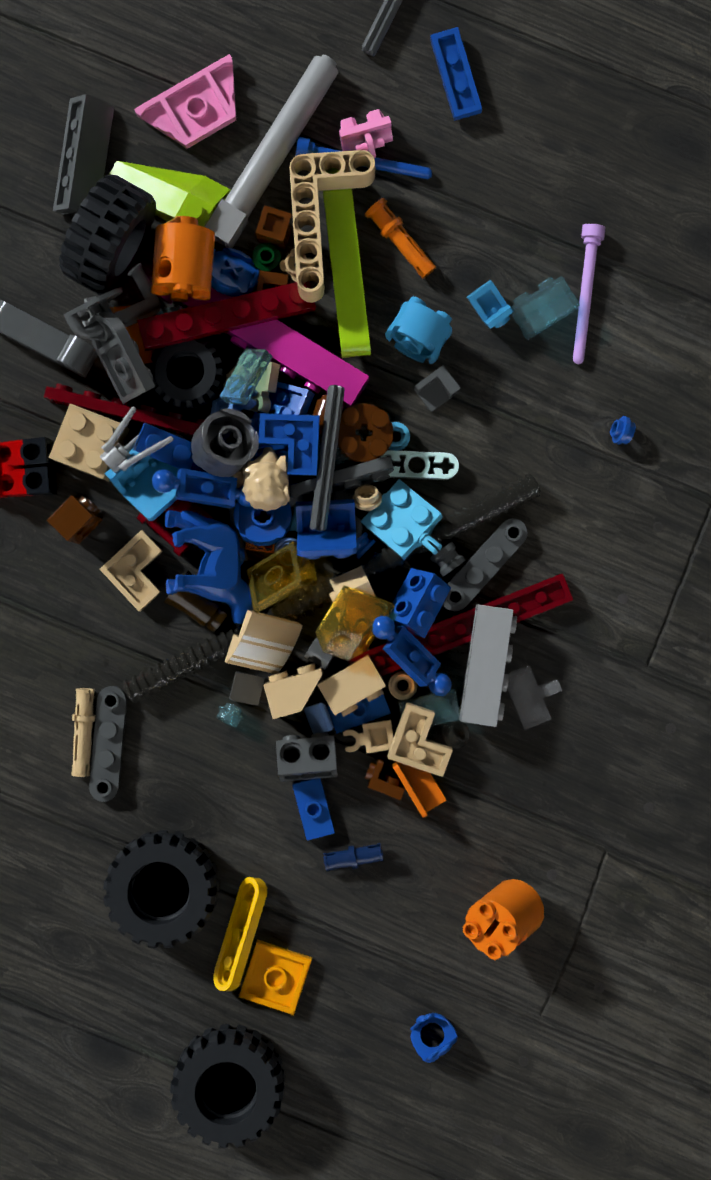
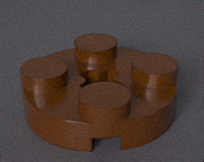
[337,403,393,463]

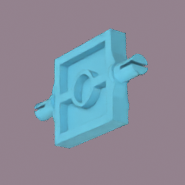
[361,479,443,560]

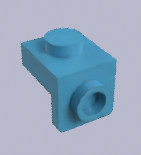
[466,280,514,329]

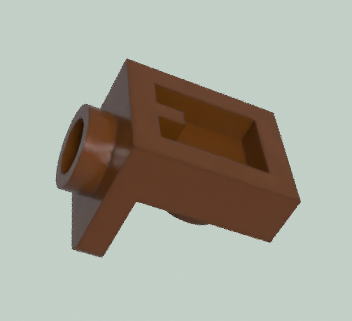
[365,758,405,800]

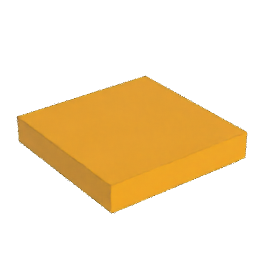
[239,940,312,1015]

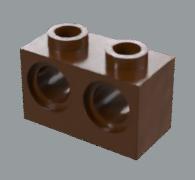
[47,495,103,544]

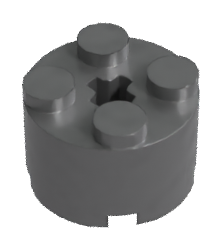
[191,408,259,477]

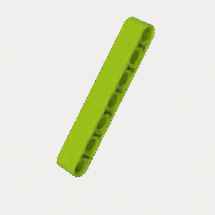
[323,168,371,358]

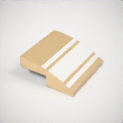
[224,610,303,674]

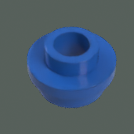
[610,416,636,445]

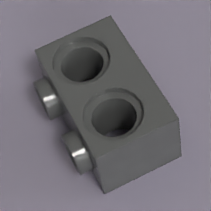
[276,733,338,782]

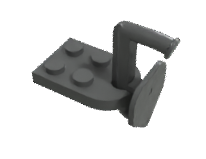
[63,263,161,404]

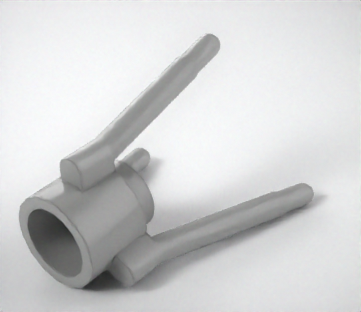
[100,406,174,473]

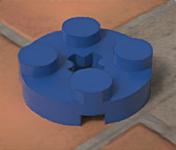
[233,502,292,546]

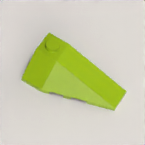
[109,161,231,227]

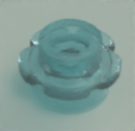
[216,703,244,727]

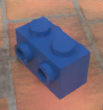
[386,568,451,638]

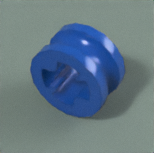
[356,532,376,560]

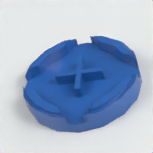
[211,248,259,297]

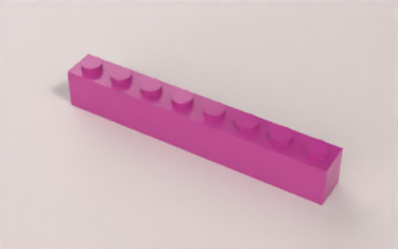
[157,287,369,410]

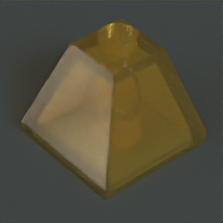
[247,541,317,613]
[315,586,395,661]

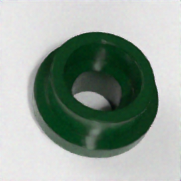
[252,243,281,272]

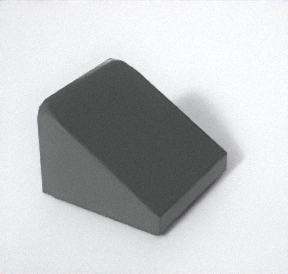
[229,671,265,706]

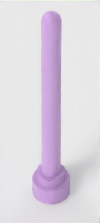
[573,224,606,364]

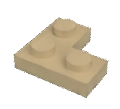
[99,530,163,612]
[387,702,453,777]

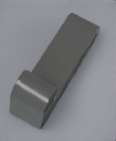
[0,300,98,378]

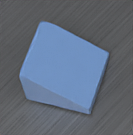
[304,701,334,734]

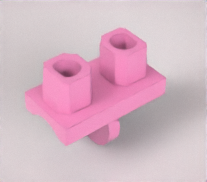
[339,109,393,158]

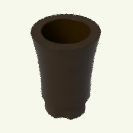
[164,570,231,632]

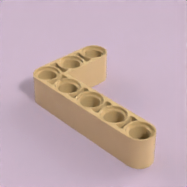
[289,150,375,303]

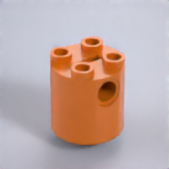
[151,216,215,302]
[463,879,544,960]

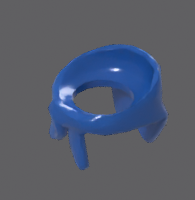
[410,1013,458,1063]

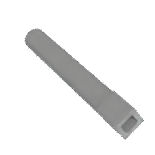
[205,55,339,248]

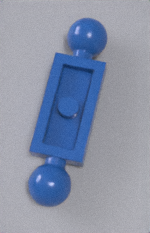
[152,468,252,509]
[371,616,452,696]

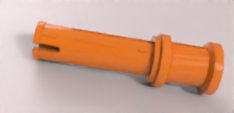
[365,198,436,279]

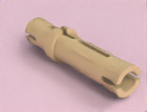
[71,688,96,777]

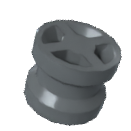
[429,541,466,577]

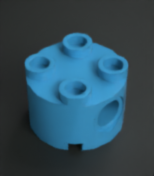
[385,296,452,364]

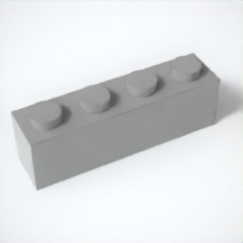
[459,604,517,727]

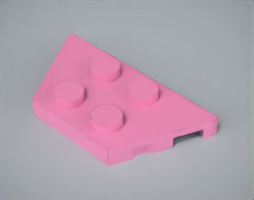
[134,54,236,149]

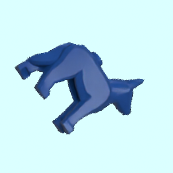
[165,510,273,626]

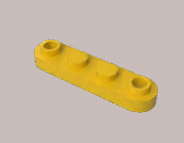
[213,877,267,991]

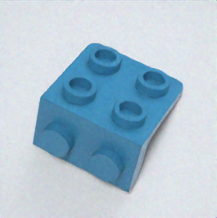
[104,448,179,521]

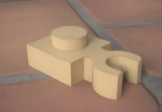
[248,361,280,413]
[343,719,394,753]

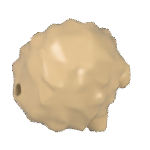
[242,447,290,511]

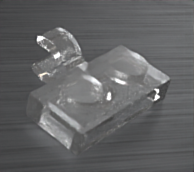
[507,665,562,730]

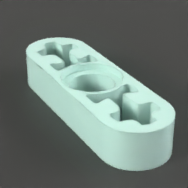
[380,450,459,480]

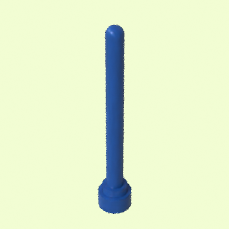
[295,137,432,179]

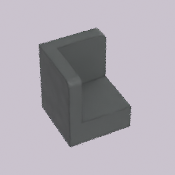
[414,365,460,412]

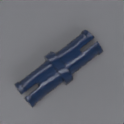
[323,843,384,872]

